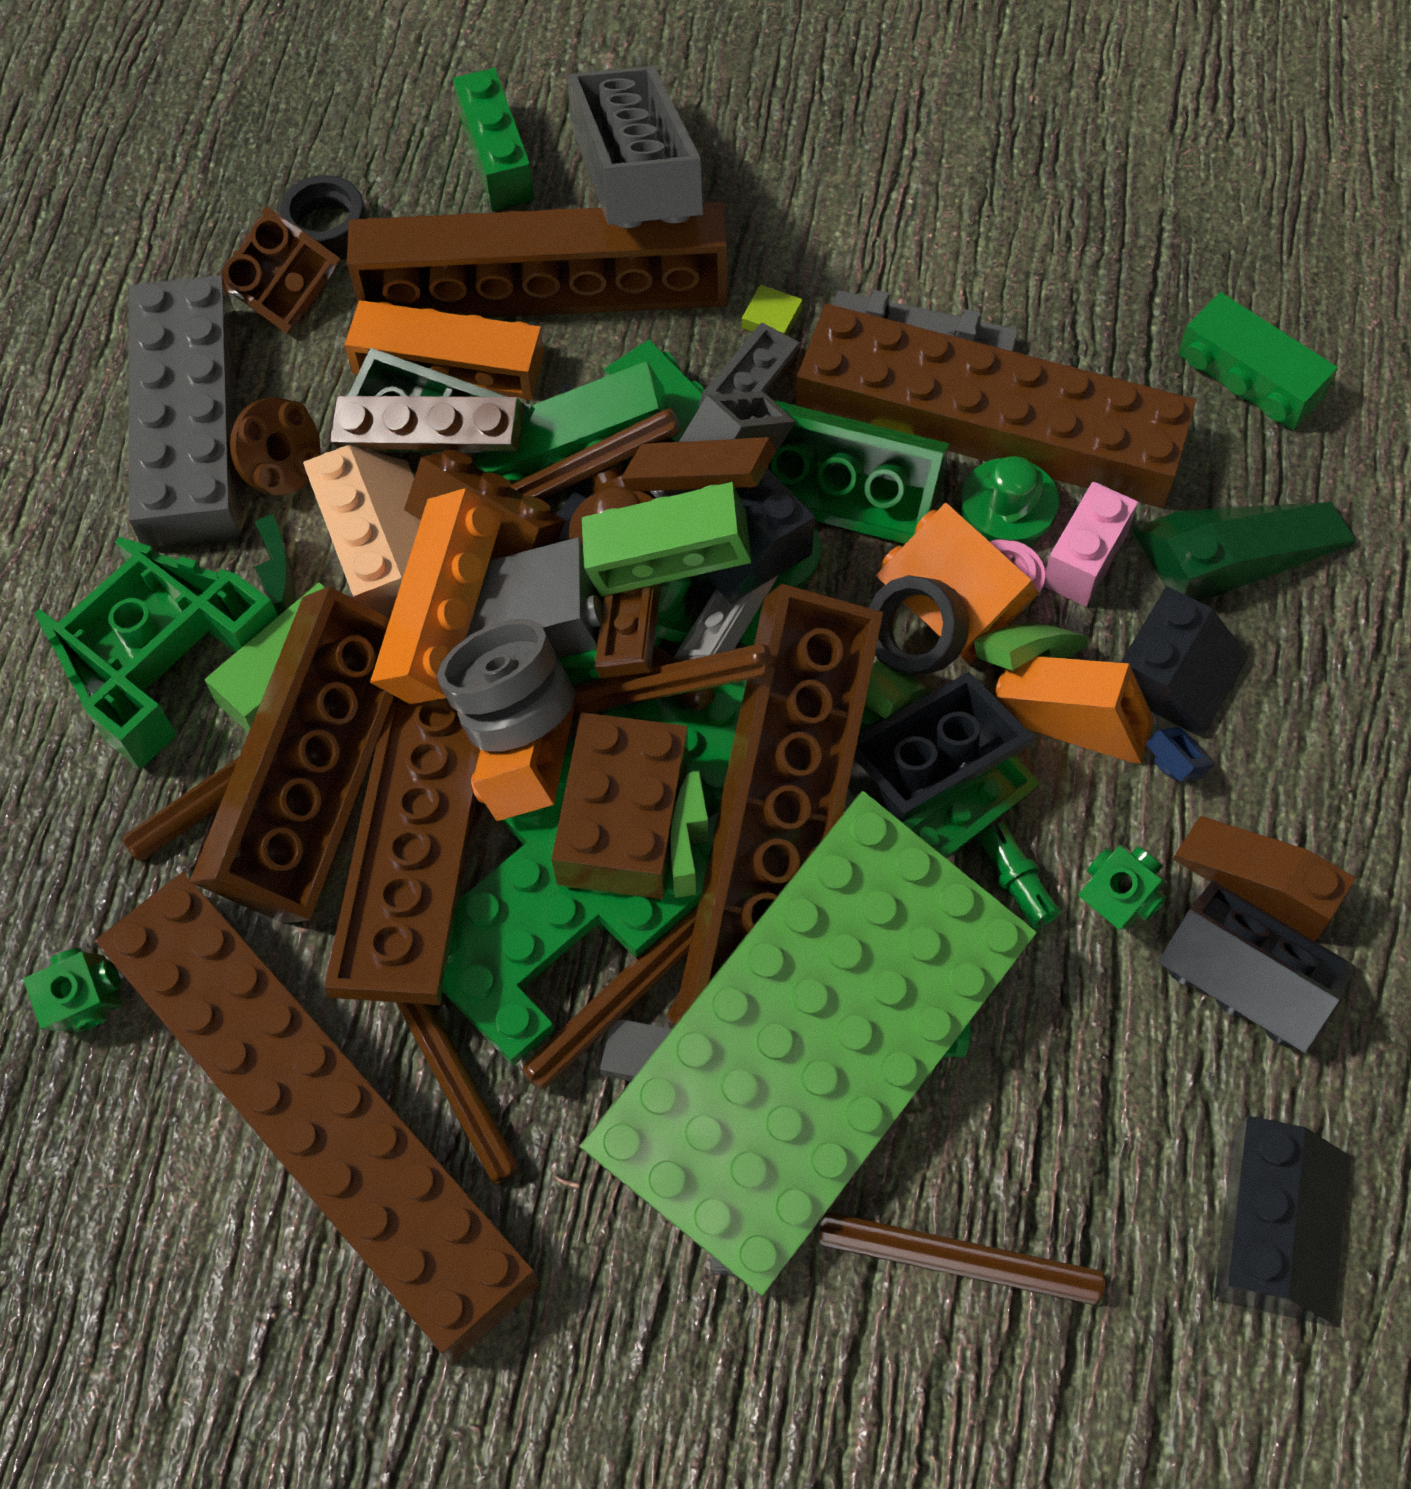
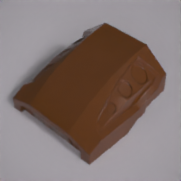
[216,206,341,335]

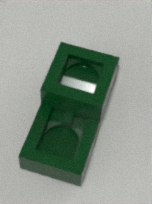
[254,514,296,616]

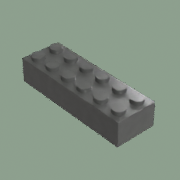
[567,66,703,228]
[129,275,241,550]

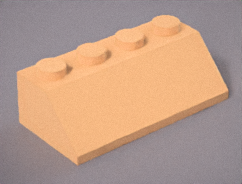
[303,445,421,618]

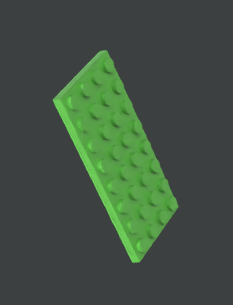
[579,791,1037,1296]

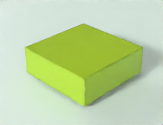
[742,284,802,336]

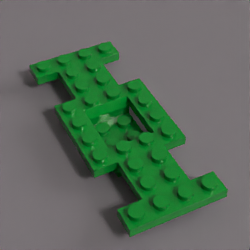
[442,594,884,1066]

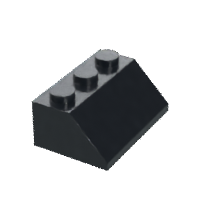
[848,671,1034,820]
[1158,880,1355,1053]
[1214,1115,1349,1326]

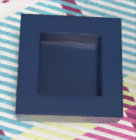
[1146,727,1215,782]

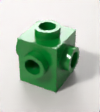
[1078,845,1168,931]
[23,948,123,1032]

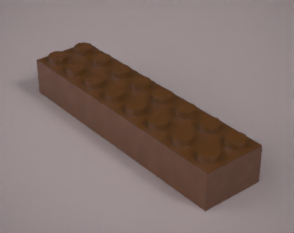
[347,202,727,318]
[796,303,1197,509]
[675,584,883,1016]

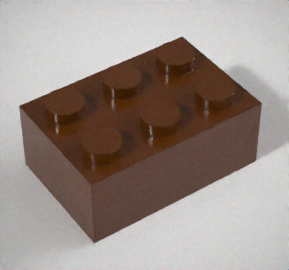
[551,712,689,900]

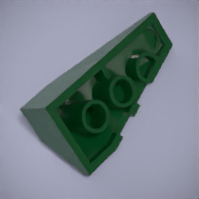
[330,348,535,453]
[1133,502,1355,602]

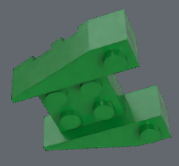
[34,537,278,770]

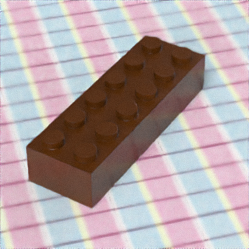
[190,586,394,923]

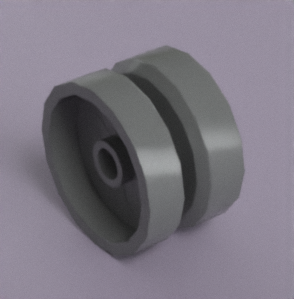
[437,619,576,752]

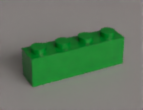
[474,361,669,485]

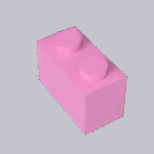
[1043,482,1138,607]

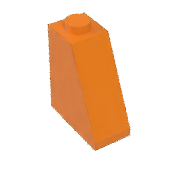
[996,656,1155,764]

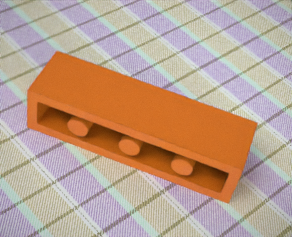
[344,300,545,400]
[370,488,504,704]

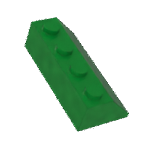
[767,400,950,544]

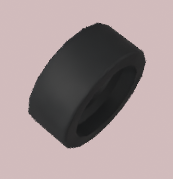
[278,175,367,260]
[868,575,970,674]

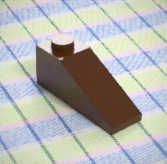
[1173,816,1356,942]

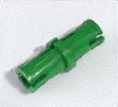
[977,822,1061,929]

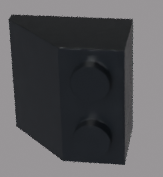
[704,468,815,604]
[1120,586,1249,738]

